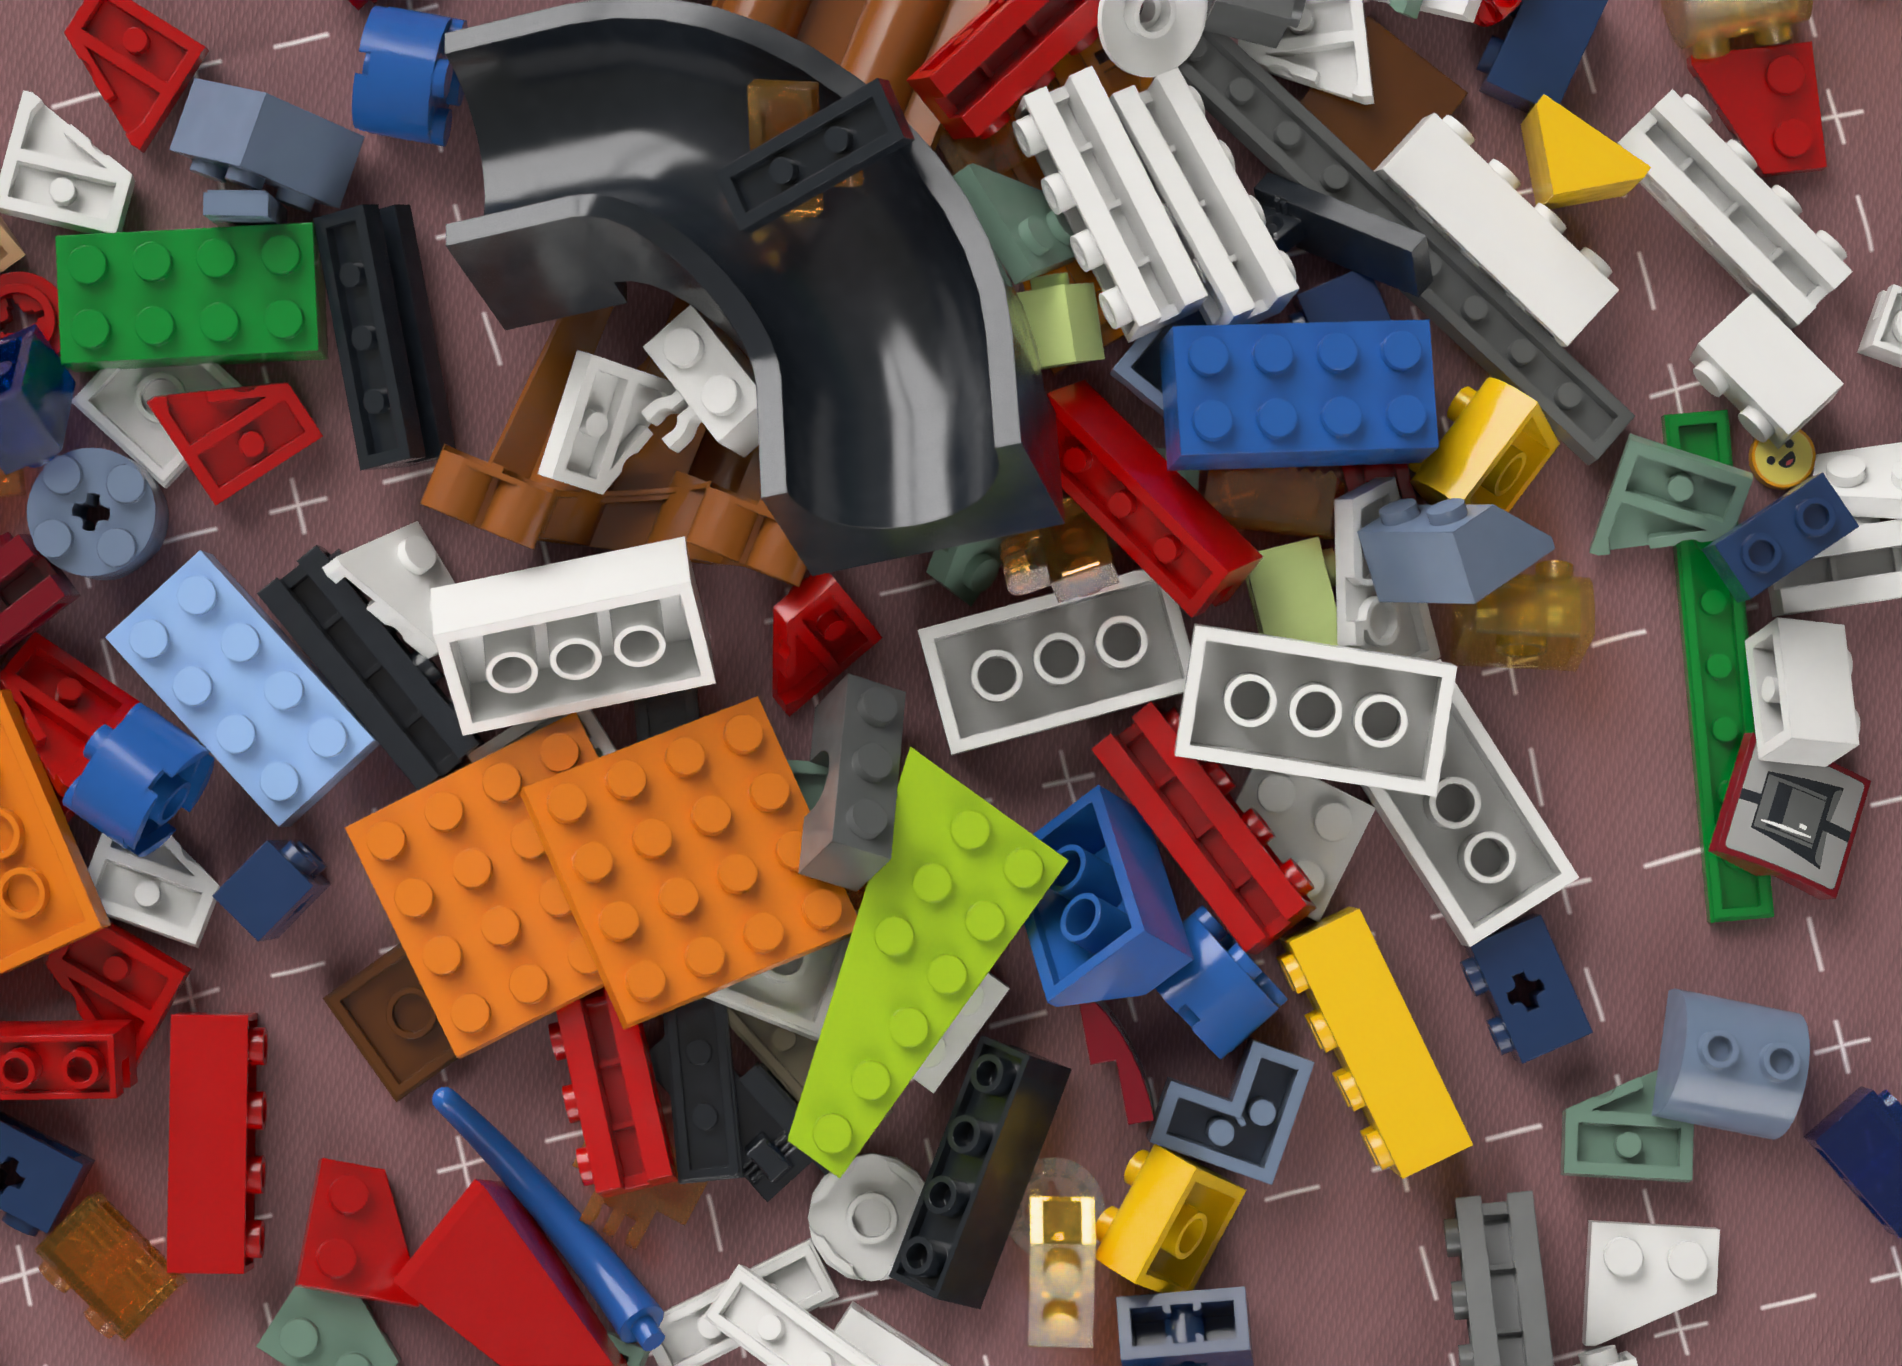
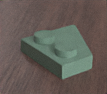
[952,163,1076,285]
[1589,433,1753,556]
[1560,1070,1694,1183]
[256,1286,401,1366]

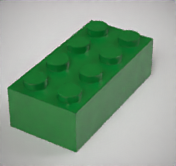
[55,222,329,372]

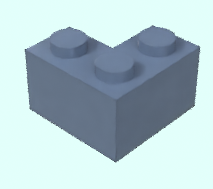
[169,78,365,213]
[1146,1038,1315,1185]

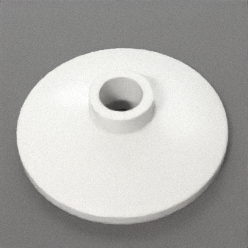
[1098,0,1208,77]

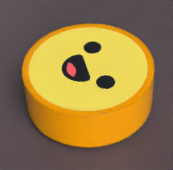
[1748,429,1816,490]

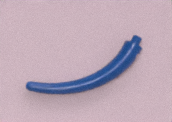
[432,1087,665,1351]

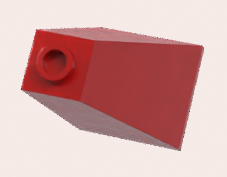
[393,1179,628,1366]

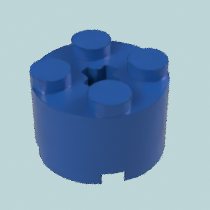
[352,6,468,147]
[62,702,214,857]
[1155,905,1289,1060]

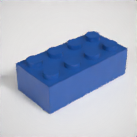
[1159,319,1439,471]

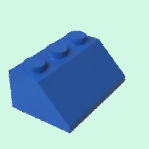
[1024,784,1194,1007]

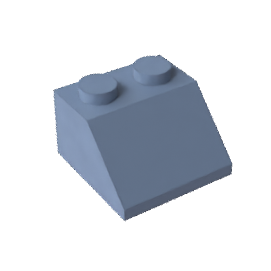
[1357,498,1555,604]

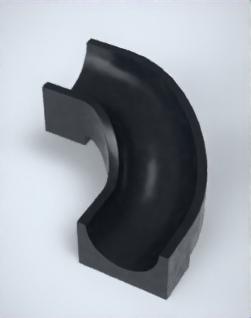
[445,0,1065,576]

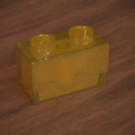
[1028,1196,1096,1348]

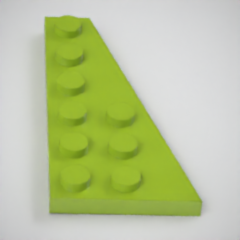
[787,747,1069,1178]

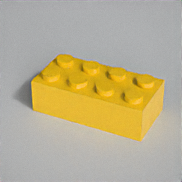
[1276,906,1473,1179]

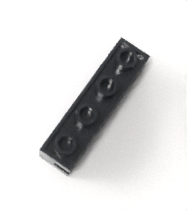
[313,204,456,471]
[257,545,485,790]
[889,1035,1072,1309]

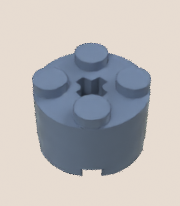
[27,448,169,580]

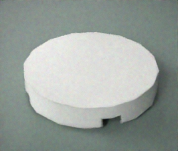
[808,1153,925,1282]

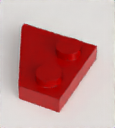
[64,0,209,153]
[1686,41,1827,178]
[146,381,323,506]
[772,573,883,717]
[0,632,140,797]
[45,921,192,1067]
[295,1158,420,1308]

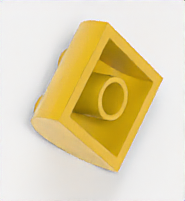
[1409,377,1560,512]
[1093,1144,1247,1293]

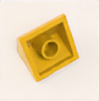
[1520,94,1651,209]

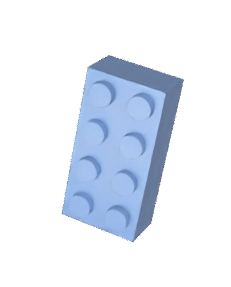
[105,550,380,827]

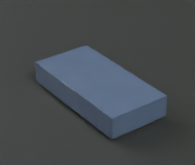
[203,190,288,227]

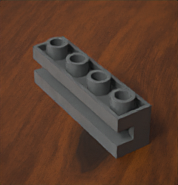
[1443,1190,1554,1366]

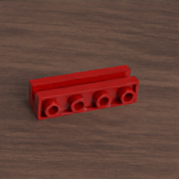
[906,0,1100,140]
[1047,380,1263,618]
[1091,701,1317,955]
[548,986,678,1199]
[167,1012,268,1274]
[0,1019,138,1100]

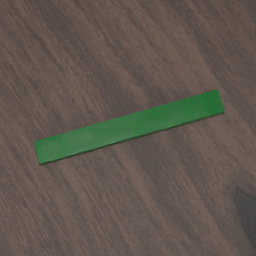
[1661,409,1774,923]

